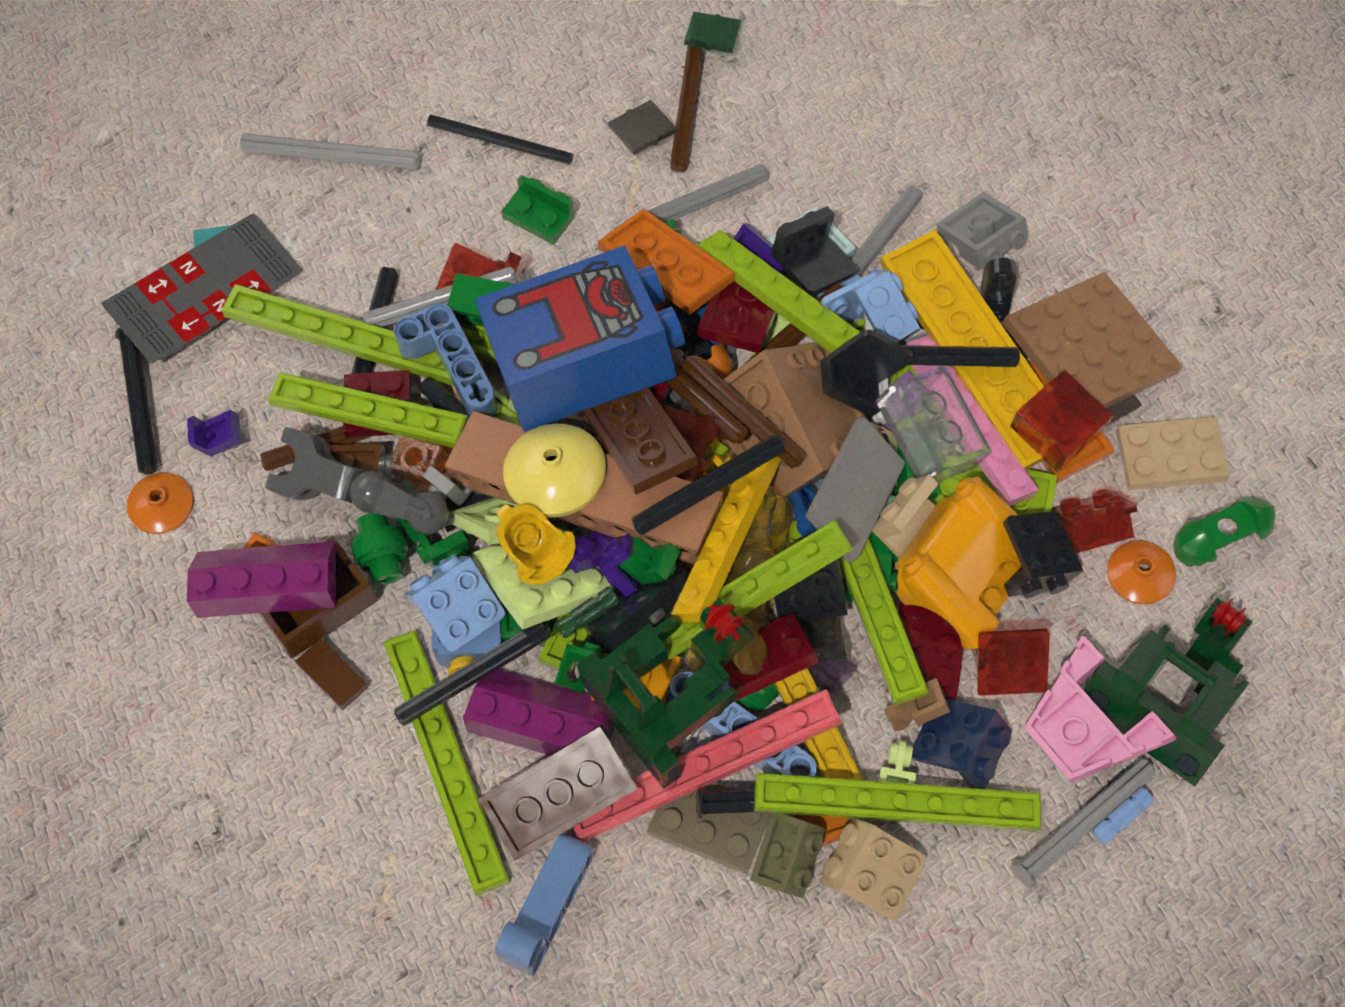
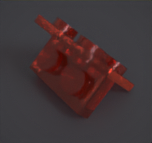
[1051,489,1138,553]
[972,628,1050,696]

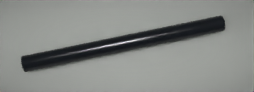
[427,114,574,165]

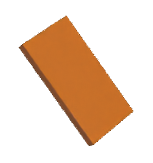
[598,208,735,315]

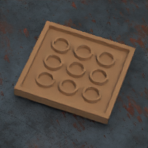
[1002,272,1183,421]

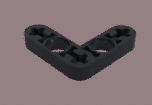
[916,258,1016,330]

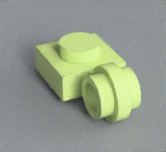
[878,740,917,784]

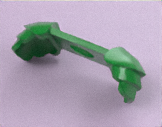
[1173,497,1275,567]

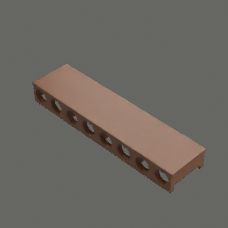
[444,411,723,564]

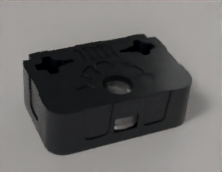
[581,566,688,654]

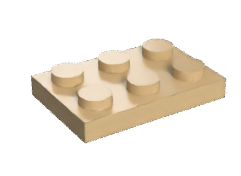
[1116,417,1230,490]

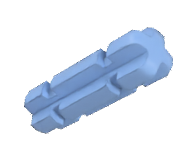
[1092,787,1154,845]

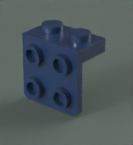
[912,699,1012,789]

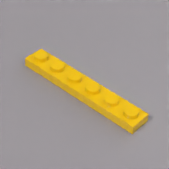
[671,456,781,623]

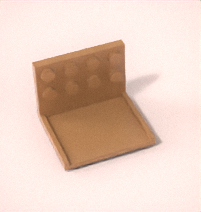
[710,343,887,516]

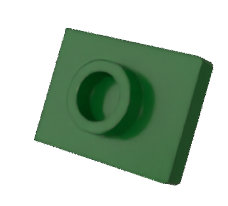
[554,642,607,693]

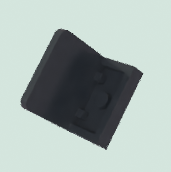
[770,206,858,295]
[820,330,913,417]
[1003,511,1084,598]
[774,559,848,621]

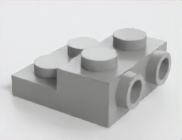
[936,192,1028,270]

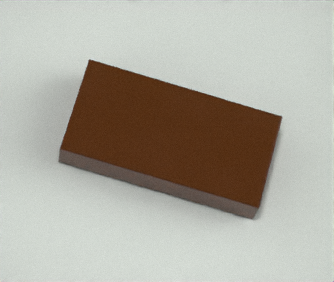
[295,638,368,711]

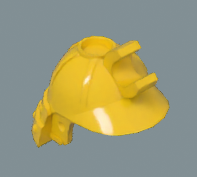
[496,504,576,585]

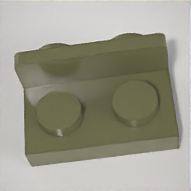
[750,813,825,898]

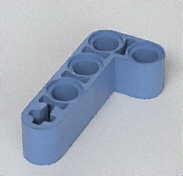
[393,304,497,417]
[495,833,595,976]

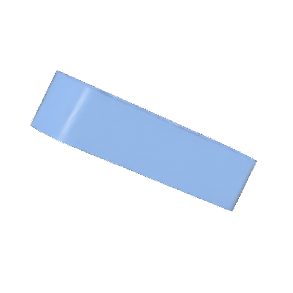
[670,672,816,777]

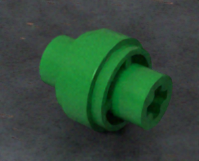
[351,512,408,586]

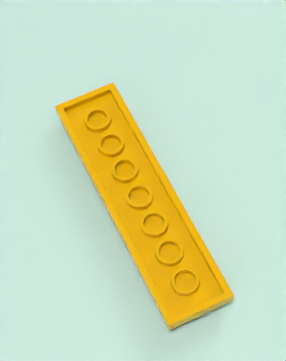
[879,229,1079,470]

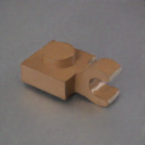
[884,678,950,731]

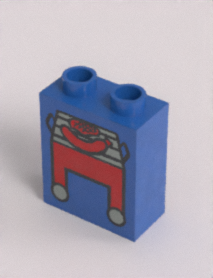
[474,245,685,432]

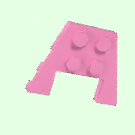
[1024,635,1176,783]

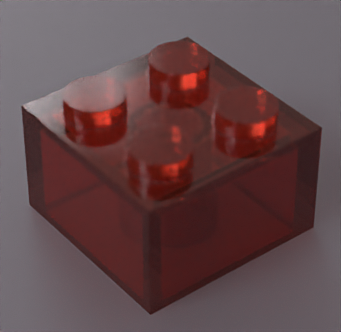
[1010,369,1113,473]

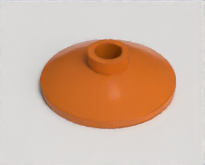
[127,472,194,534]
[1107,541,1176,605]

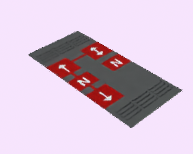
[101,214,303,364]

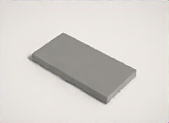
[805,417,905,563]

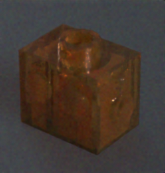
[388,436,450,486]

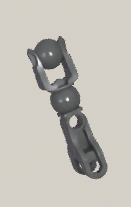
[264,427,454,535]

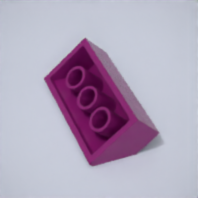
[186,541,336,618]
[463,669,615,755]

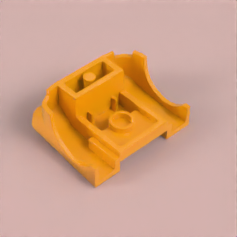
[895,477,1023,649]

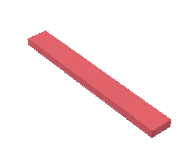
[574,689,842,842]

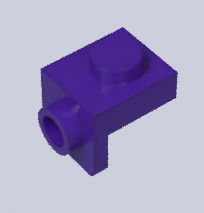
[187,410,242,457]
[599,534,638,597]

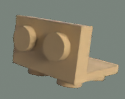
[872,474,938,558]
[820,818,926,920]

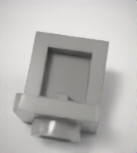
[423,466,473,507]

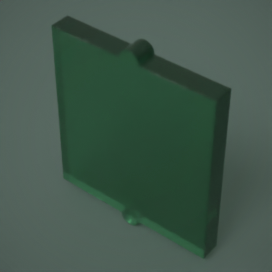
[684,11,741,53]

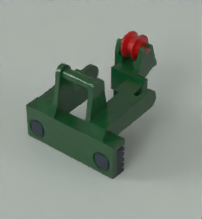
[1083,598,1253,787]
[577,599,755,789]

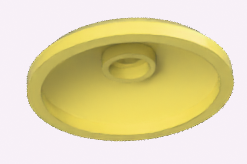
[503,423,606,517]

